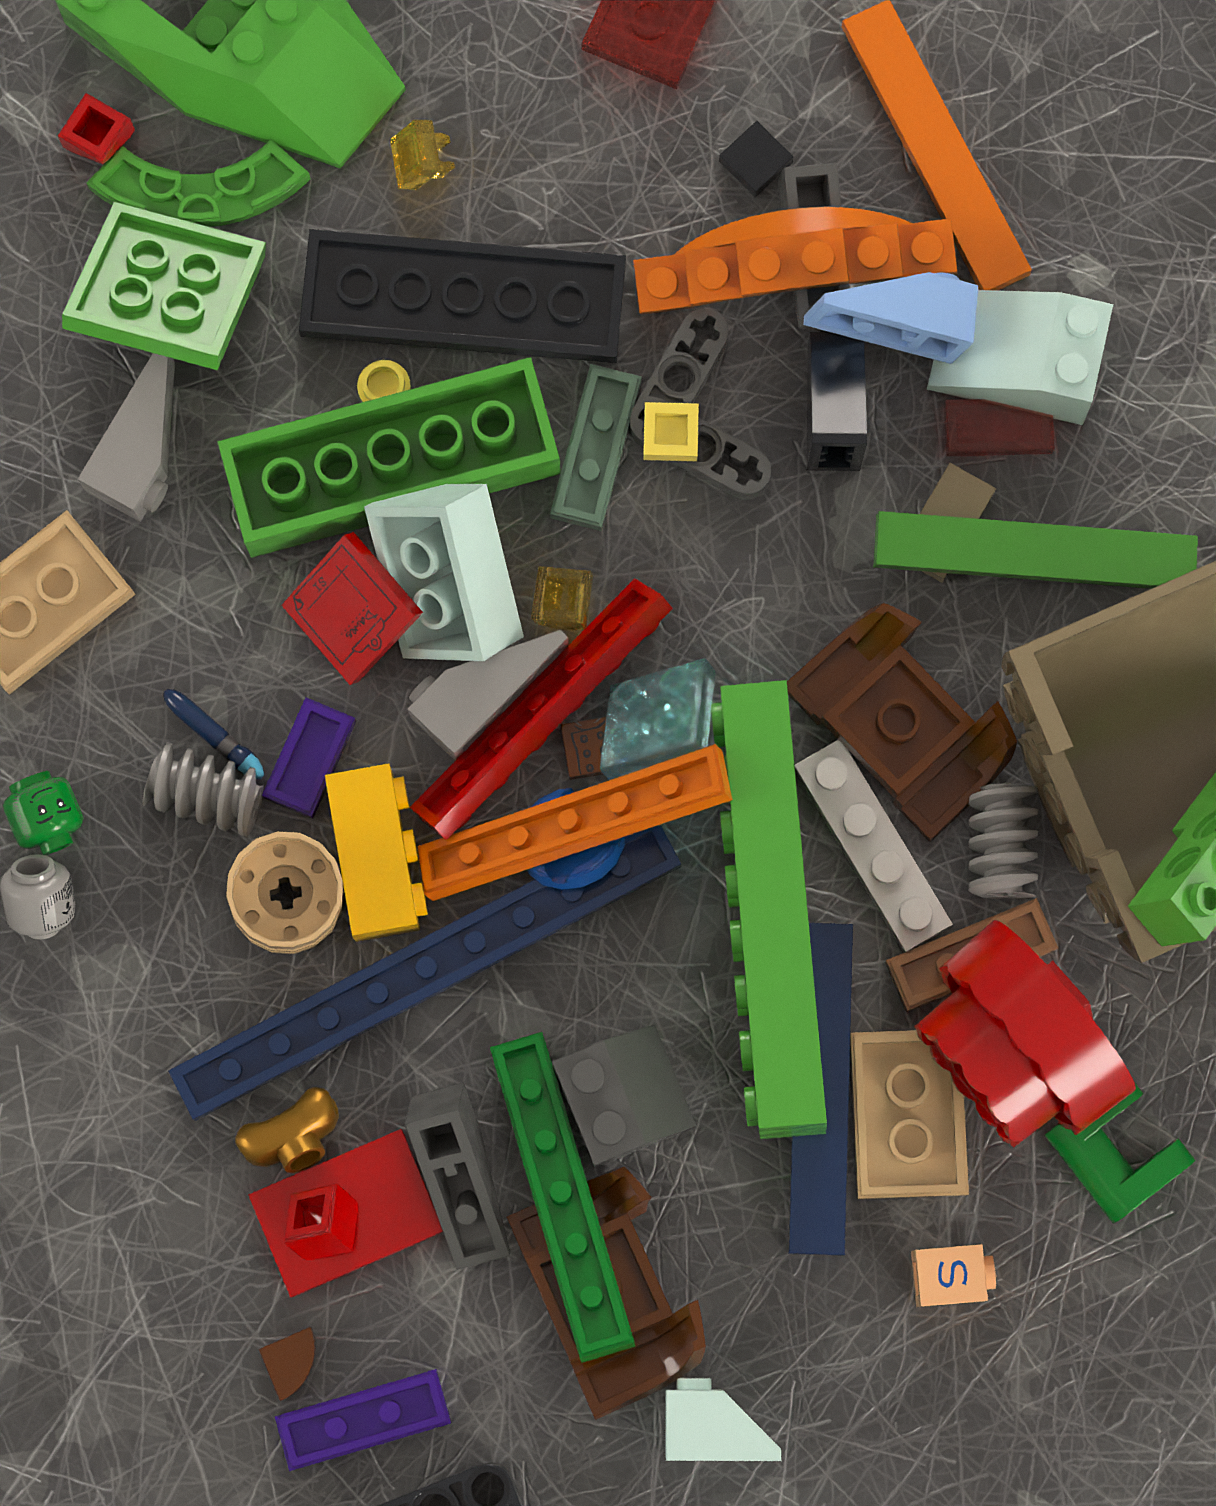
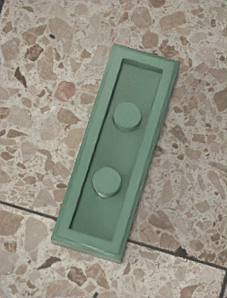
[550,364,642,531]

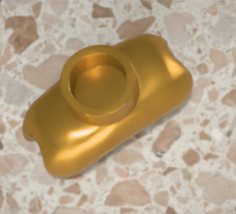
[235,1087,339,1173]

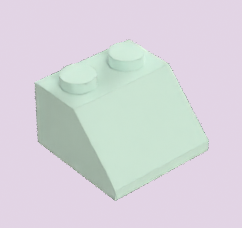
[665,1378,781,1461]

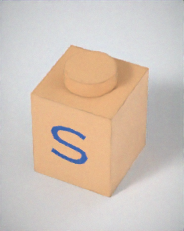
[911,1244,996,1307]

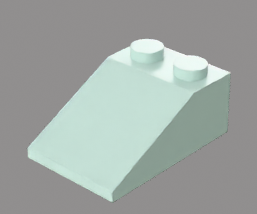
[927,290,1113,425]

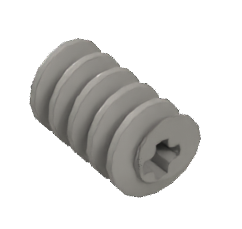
[142,742,264,838]
[968,784,1038,899]

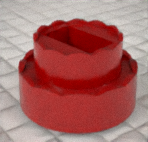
[914,920,1136,1148]

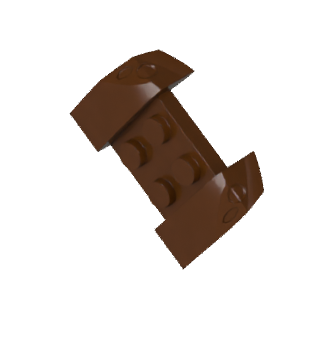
[787,603,1017,842]
[507,1166,706,1420]

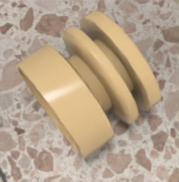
[226,831,343,954]

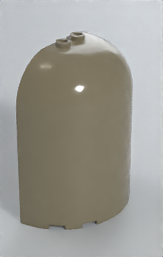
[1001,561,1216,963]

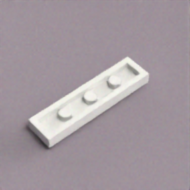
[794,740,953,953]

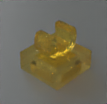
[390,120,455,190]

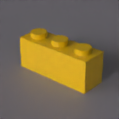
[325,763,428,942]

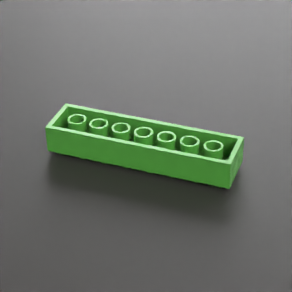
[711,680,827,1139]

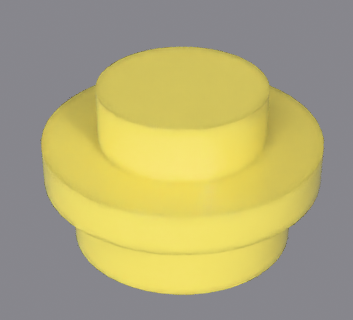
[357,360,411,402]

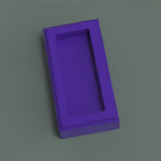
[262,697,356,819]

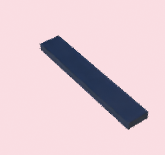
[788,923,853,1256]

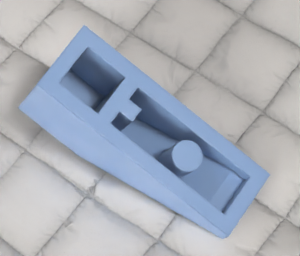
[803,272,978,364]

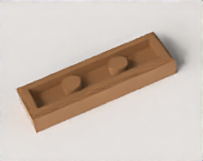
[885,898,1058,1012]

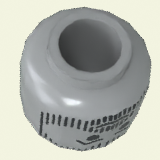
[0,854,76,939]

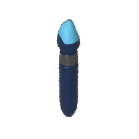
[163,689,264,779]

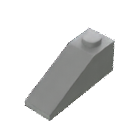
[78,353,175,522]
[408,630,569,760]

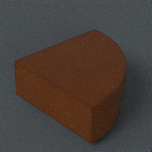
[259,1327,316,1401]

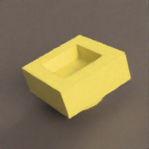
[643,402,699,461]

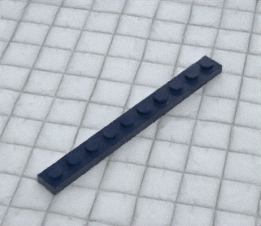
[168,825,682,1121]

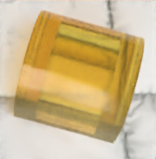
[531,566,594,630]

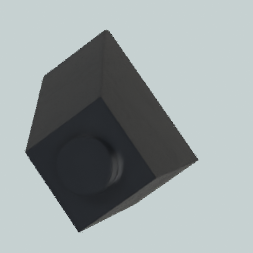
[807,330,867,471]

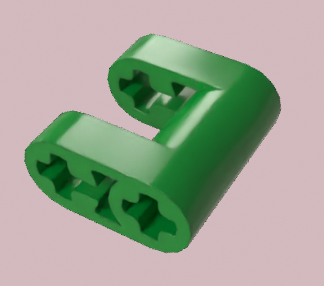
[1045,1082,1196,1224]

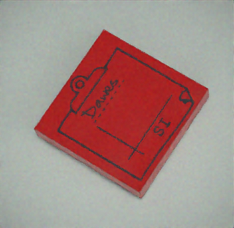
[281,532,423,685]

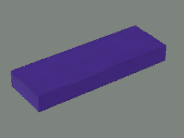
[275,1369,452,1471]

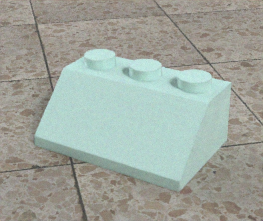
[364,484,524,661]

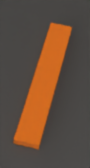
[841,0,1032,291]
[417,744,732,901]

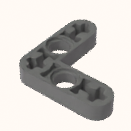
[630,307,771,500]

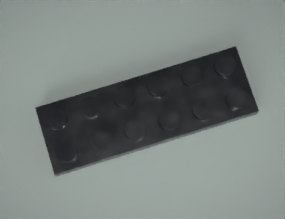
[299,229,626,363]

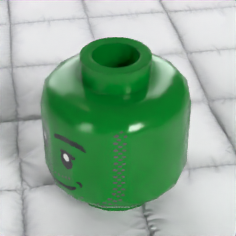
[3,771,84,855]

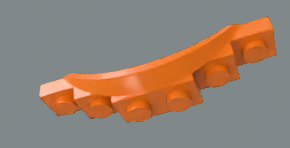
[633,207,958,315]

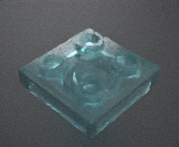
[600,658,716,780]

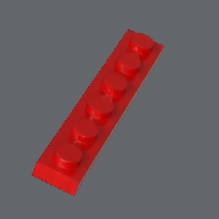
[409,578,673,840]

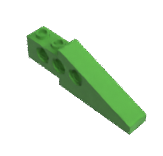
[1128,772,1216,946]

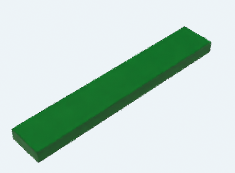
[490,1032,636,1363]

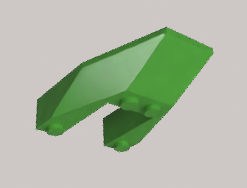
[55,0,406,169]

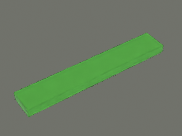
[873,511,1198,589]

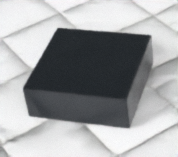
[719,121,794,197]

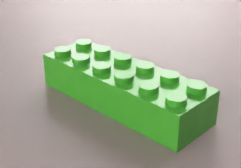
[217,357,561,558]

